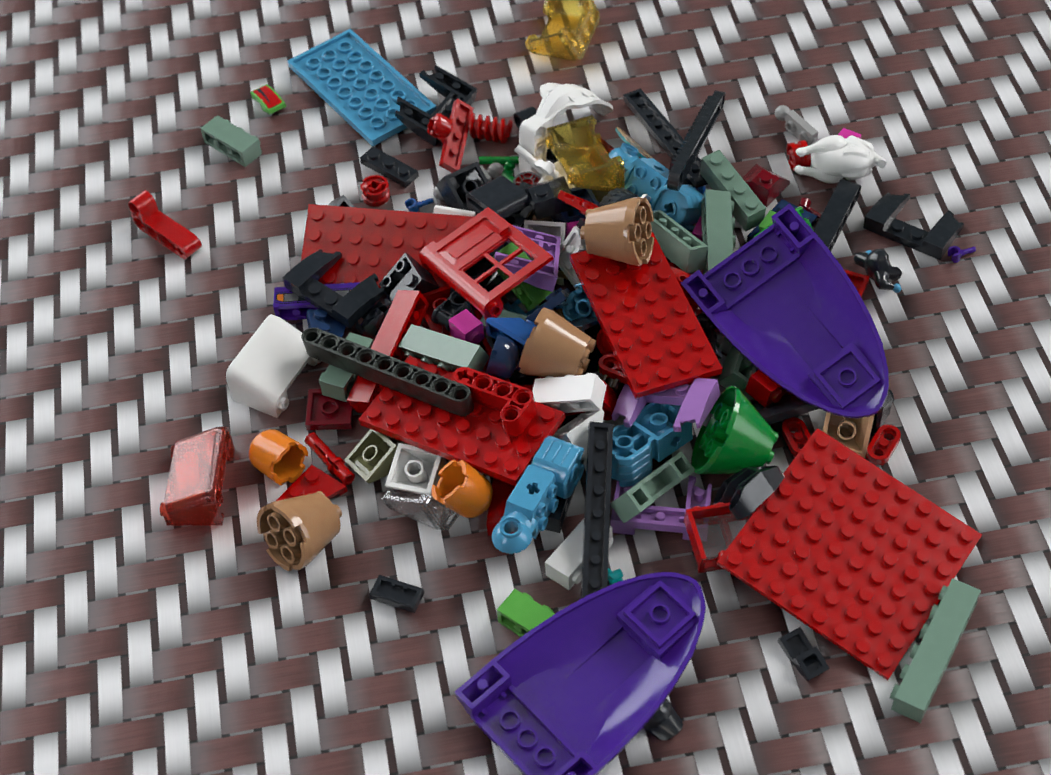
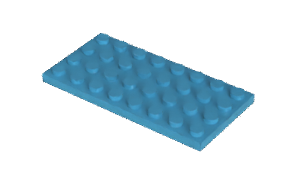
[287,29,436,147]

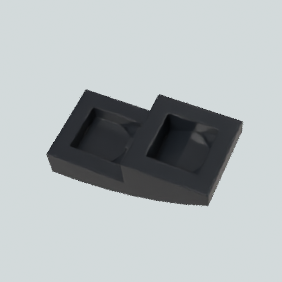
[777,627,830,681]

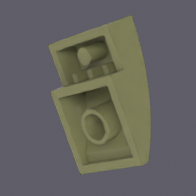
[344,429,410,484]

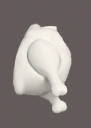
[795,135,887,183]

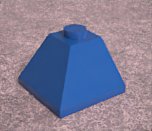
[485,318,537,356]

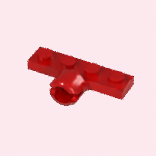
[427,99,474,173]

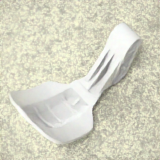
[519,83,613,173]

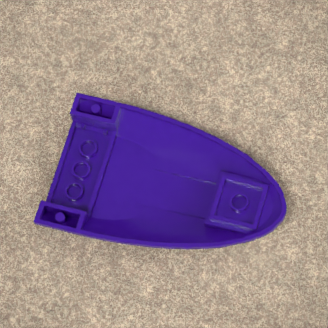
[681,203,889,418]
[454,572,706,775]

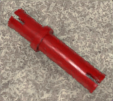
[304,432,355,485]

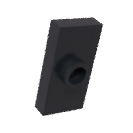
[369,575,425,613]

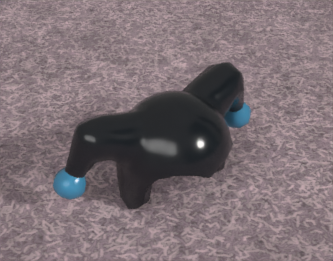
[853,249,902,293]

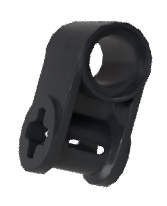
[431,291,472,332]

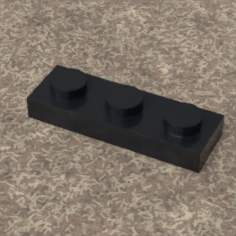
[360,147,419,188]

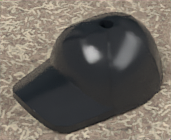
[643,699,683,741]

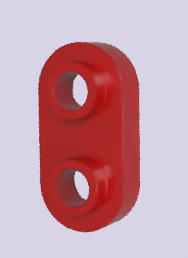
[598,354,628,384]
[782,417,811,457]
[866,425,901,465]

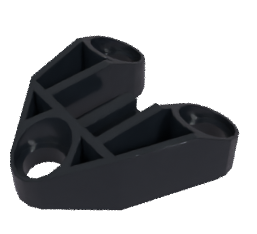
[714,466,785,520]

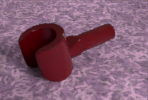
[798,197,822,219]

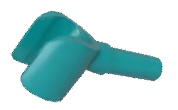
[608,568,624,585]

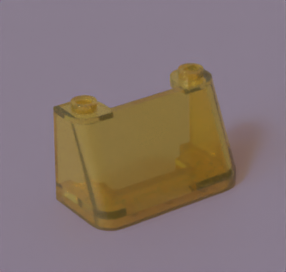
[525,0,600,61]
[545,115,625,192]

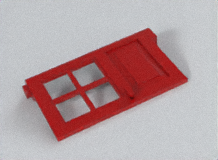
[419,207,554,320]

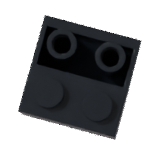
[379,253,440,304]

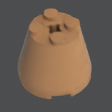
[580,197,654,266]
[519,307,596,377]
[257,491,342,571]

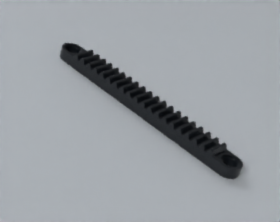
[667,90,725,191]

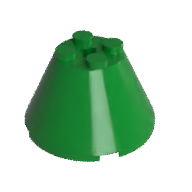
[691,386,778,474]

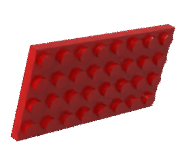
[301,204,474,295]
[570,232,723,399]
[358,356,566,486]

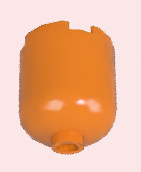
[249,429,308,485]
[432,460,493,518]

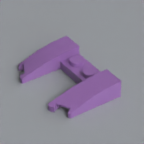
[494,226,561,292]
[612,378,720,432]
[611,476,712,542]

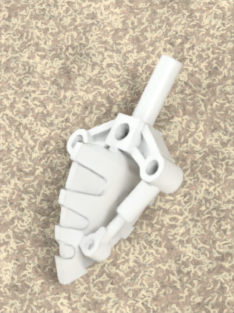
[514,145,579,189]

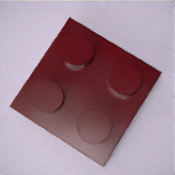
[305,389,353,430]

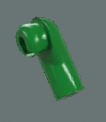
[501,161,515,183]

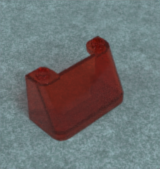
[160,426,235,526]

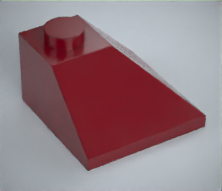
[742,164,790,207]

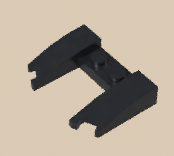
[395,66,478,147]
[863,193,964,260]
[282,249,385,329]

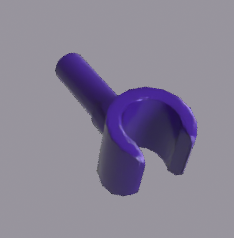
[948,246,976,263]

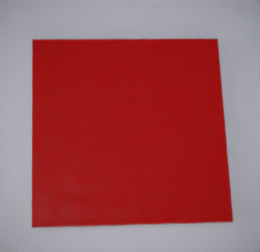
[716,428,982,680]

